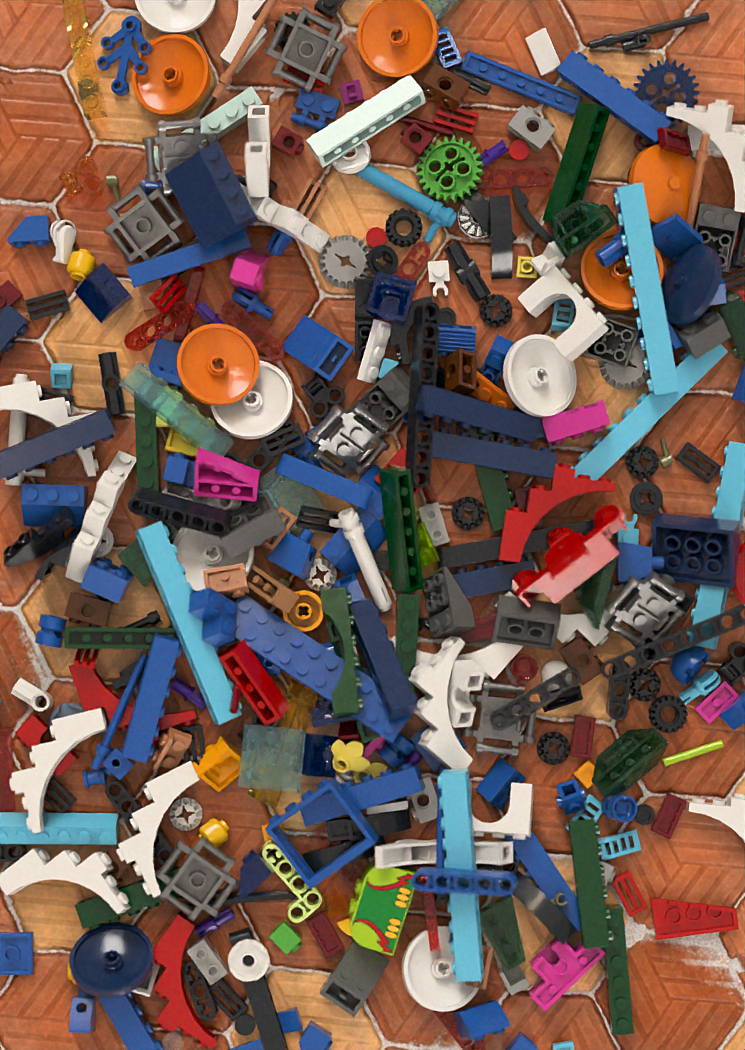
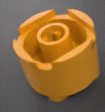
[283,590,324,632]

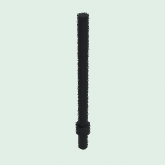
[588,12,709,50]

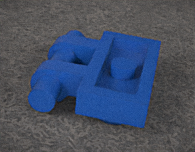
[291,87,341,132]

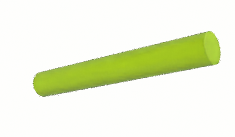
[662,740,724,766]

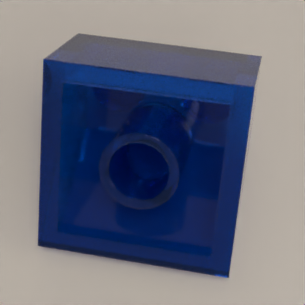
[75,262,133,324]
[239,848,274,901]

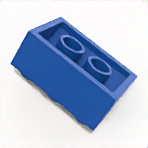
[21,484,88,527]
[319,507,386,576]

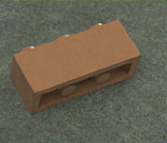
[247,565,300,614]

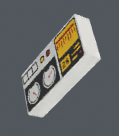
[366,797,408,815]

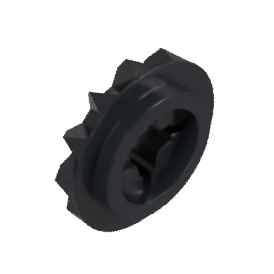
[367,245,398,278]
[480,294,512,327]
[626,446,659,479]
[629,482,663,515]
[451,497,485,530]
[629,668,661,701]
[537,732,570,765]

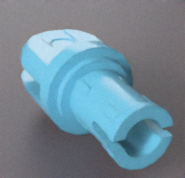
[678,670,721,705]

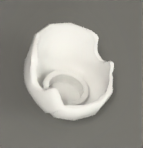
[541,660,572,691]

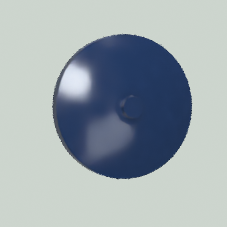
[661,244,722,326]
[69,923,154,998]

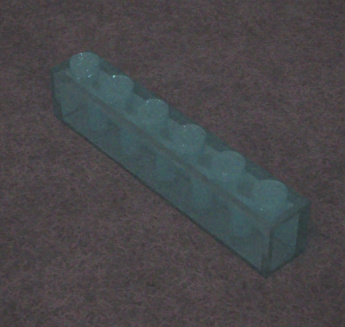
[119,362,235,457]

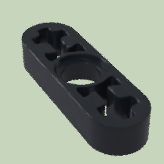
[182,962,218,1021]

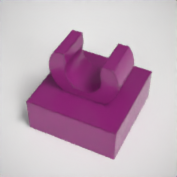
[339,79,364,106]

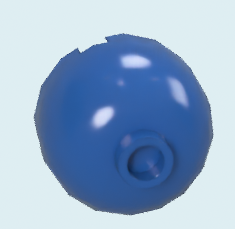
[670,645,710,685]

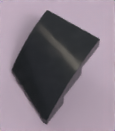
[34,524,83,581]

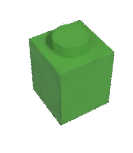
[269,919,302,955]

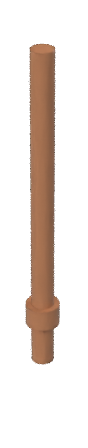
[211,0,277,100]
[686,134,710,229]

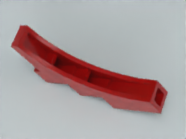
[498,463,616,563]
[68,658,198,746]
[153,911,218,1049]

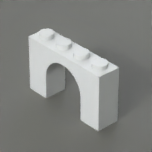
[245,105,271,197]
[518,265,609,362]
[470,781,534,840]

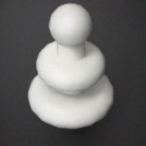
[336,770,354,785]

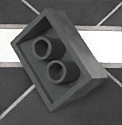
[219,492,286,559]
[492,595,561,650]

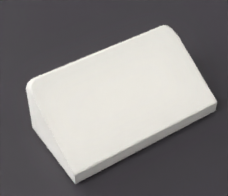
[525,28,561,76]

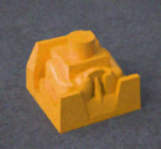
[192,736,250,792]

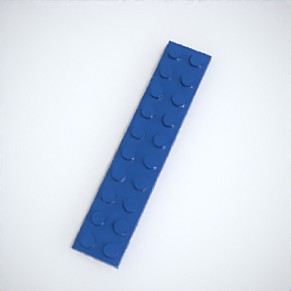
[235,595,411,743]

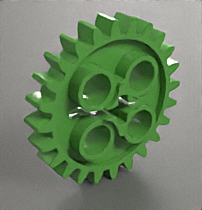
[417,136,484,203]

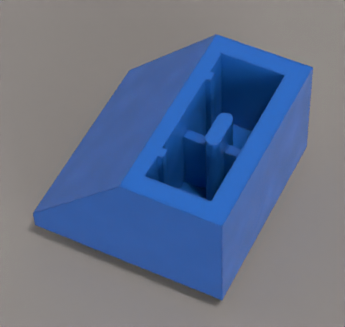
[80,557,135,604]
[453,1000,511,1041]

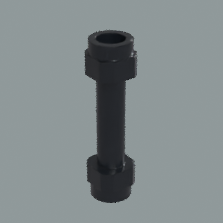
[731,217,745,268]
[117,610,162,628]

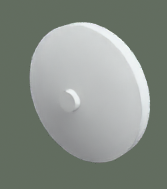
[135,0,216,34]
[503,334,577,417]
[211,360,293,439]
[173,527,254,592]
[401,926,482,1012]

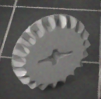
[319,235,371,289]
[599,338,650,390]

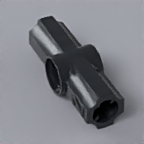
[444,240,491,303]
[98,352,126,416]

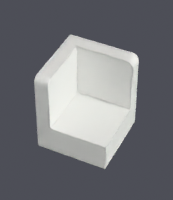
[530,241,567,276]

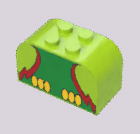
[347,860,416,956]

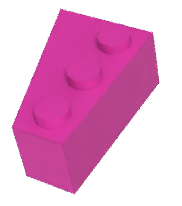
[229,249,270,294]
[540,399,610,446]
[194,447,260,502]

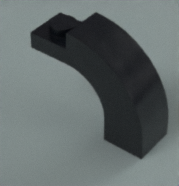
[390,296,433,366]

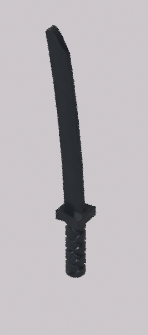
[181,891,297,914]

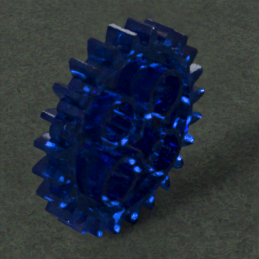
[633,59,700,127]

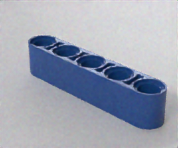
[275,453,374,510]
[411,867,518,896]

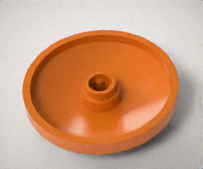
[357,0,439,78]
[132,34,211,117]
[629,144,702,225]
[580,230,663,311]
[176,323,260,406]

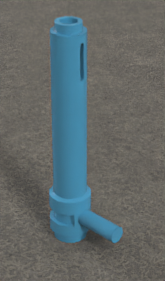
[357,164,458,243]

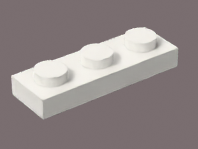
[357,319,392,384]

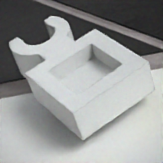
[428,260,450,297]

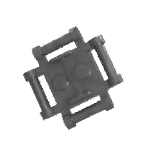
[263,6,348,93]
[142,117,217,195]
[103,183,186,264]
[308,401,390,478]
[604,571,686,648]
[461,679,539,758]
[155,835,240,921]

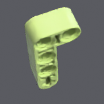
[262,840,322,923]

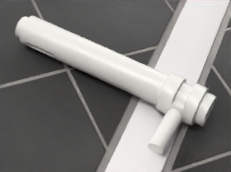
[3,374,46,486]
[329,508,392,612]

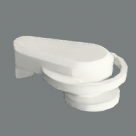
[50,219,76,264]

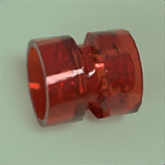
[509,653,538,682]

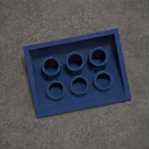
[165,141,259,249]
[651,513,740,588]

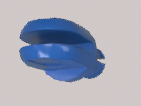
[267,228,293,256]
[232,287,275,321]
[291,435,325,470]

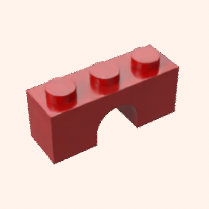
[15,713,79,776]

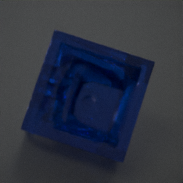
[365,271,417,324]
[311,698,354,727]
[294,732,338,778]

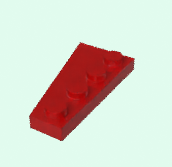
[650,897,739,940]

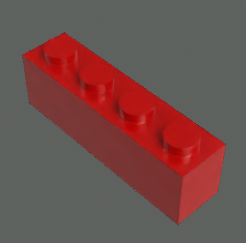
[218,639,290,726]

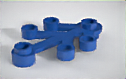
[97,16,153,96]

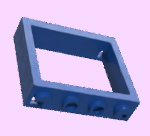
[265,777,379,889]

